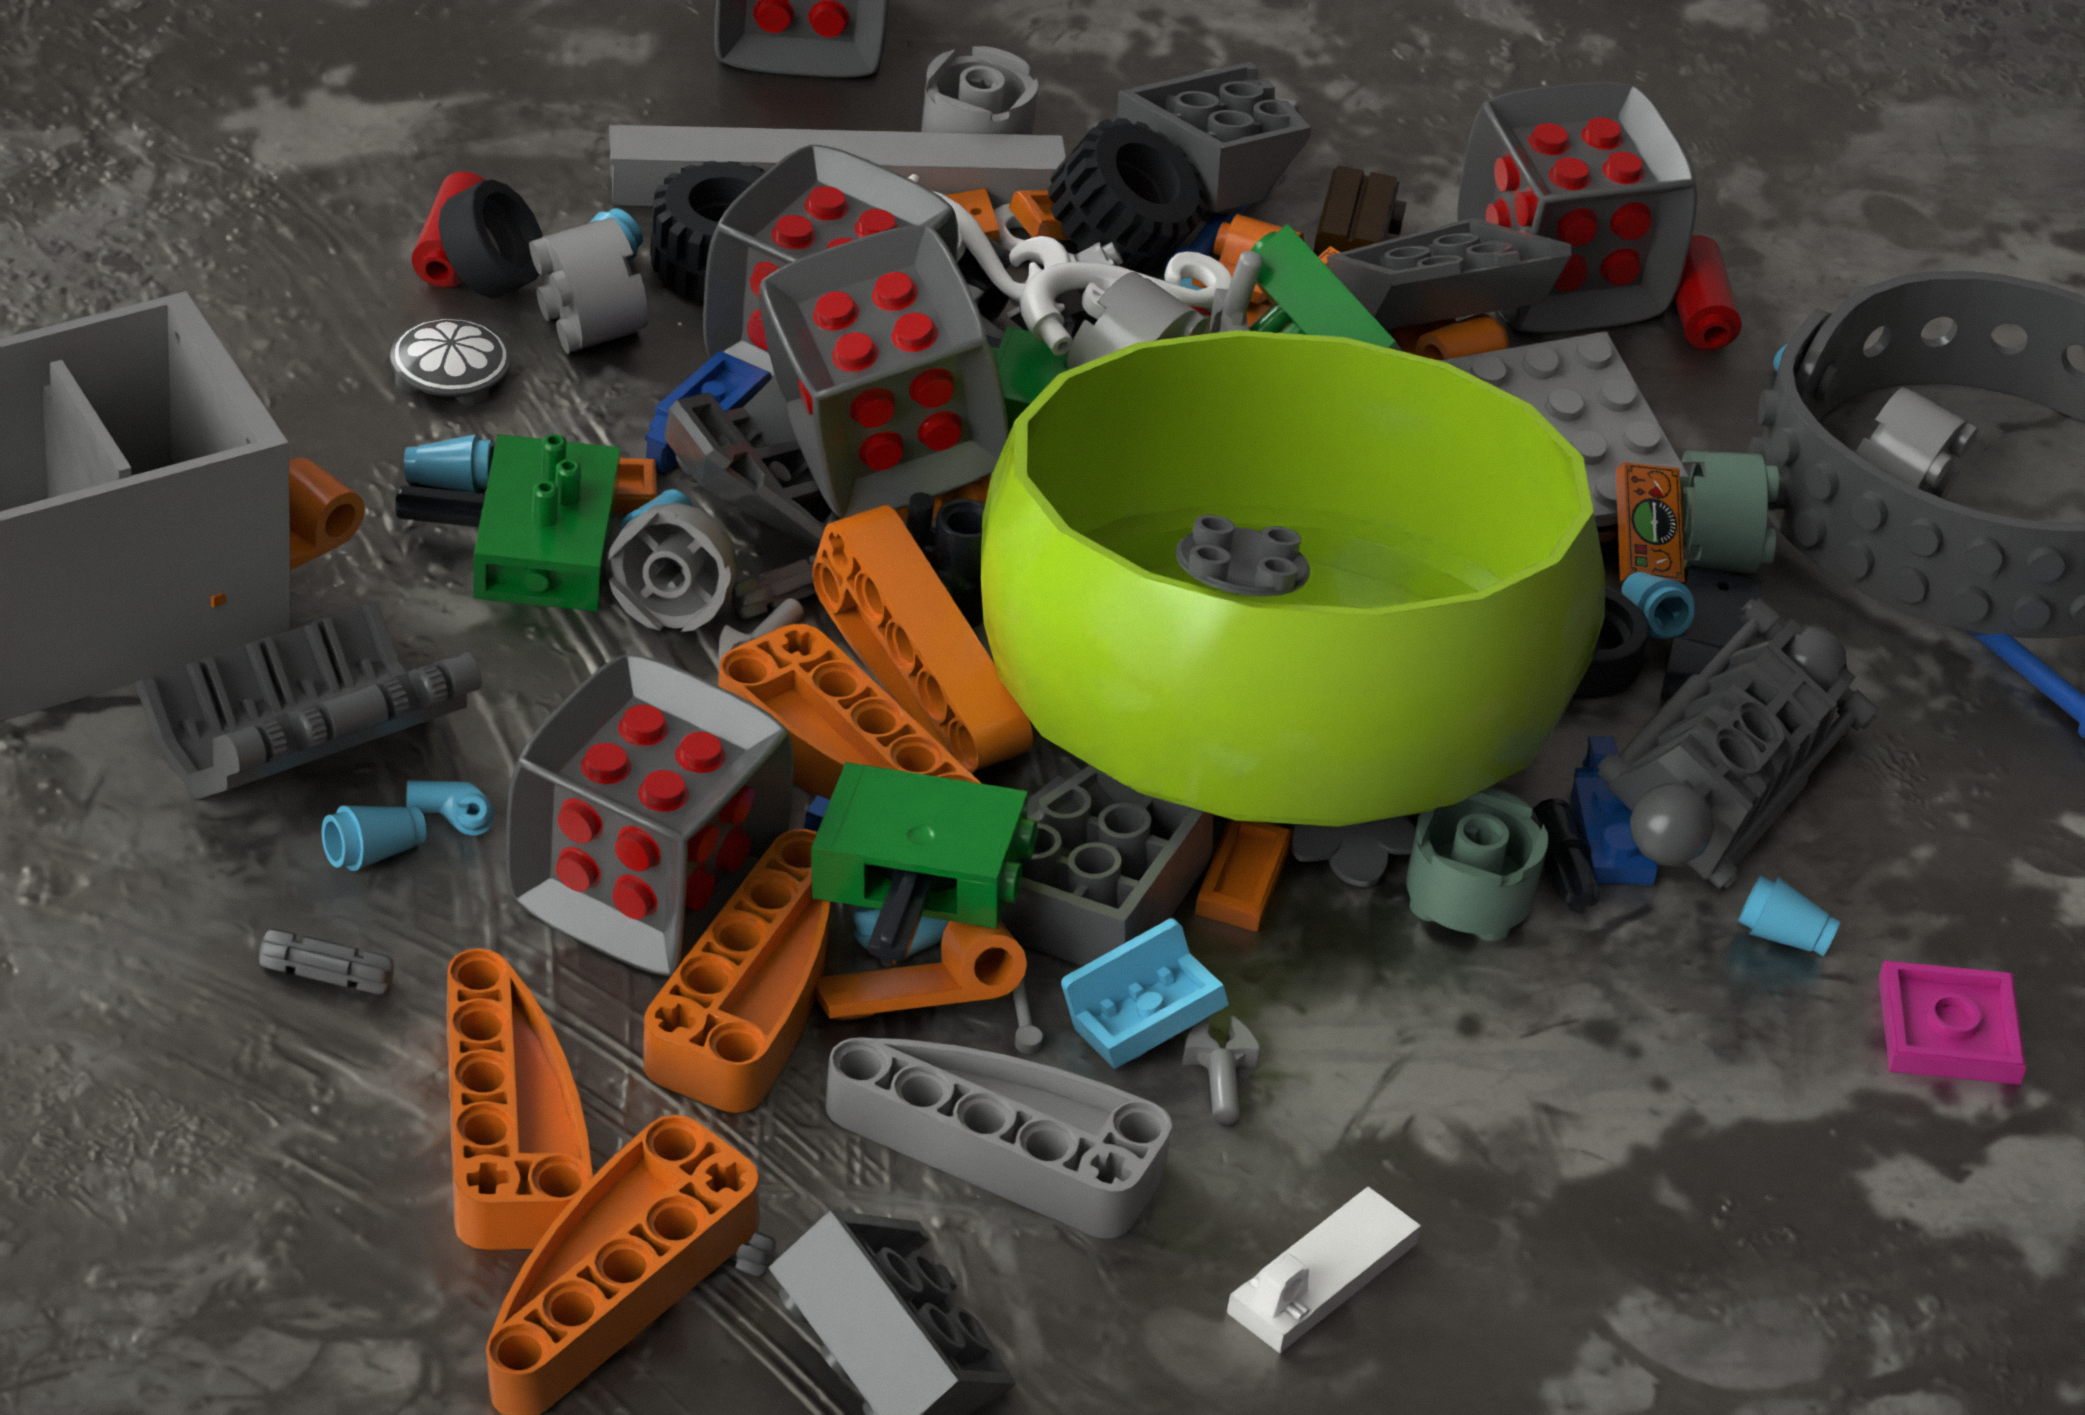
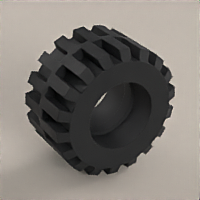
[1048,118,1206,274]
[650,161,764,302]

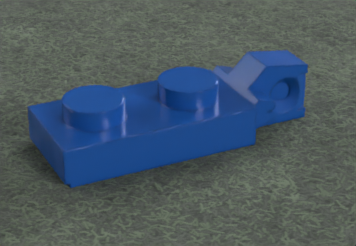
[645,350,771,473]
[1571,736,1657,885]

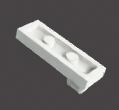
[1227,1187,1421,1353]

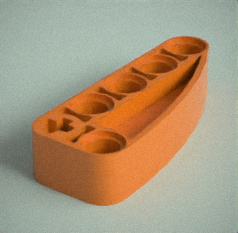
[812,504,1033,773]
[718,624,981,800]
[643,829,831,1113]
[446,948,593,1250]
[486,1115,760,1415]

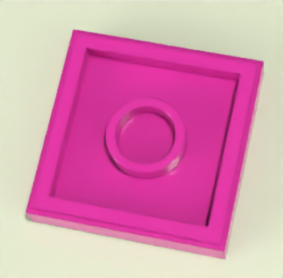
[1879,960,2026,1085]

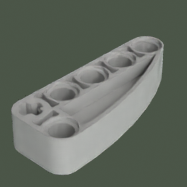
[825,1037,1172,1238]

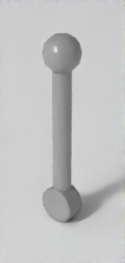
[1012,944,1042,1054]

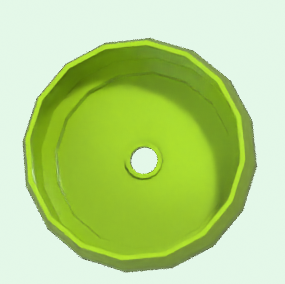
[981,330,1605,827]

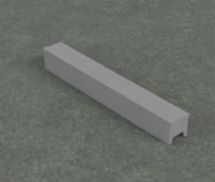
[609,125,1066,210]

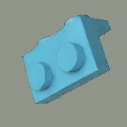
[1061,918,1229,1069]

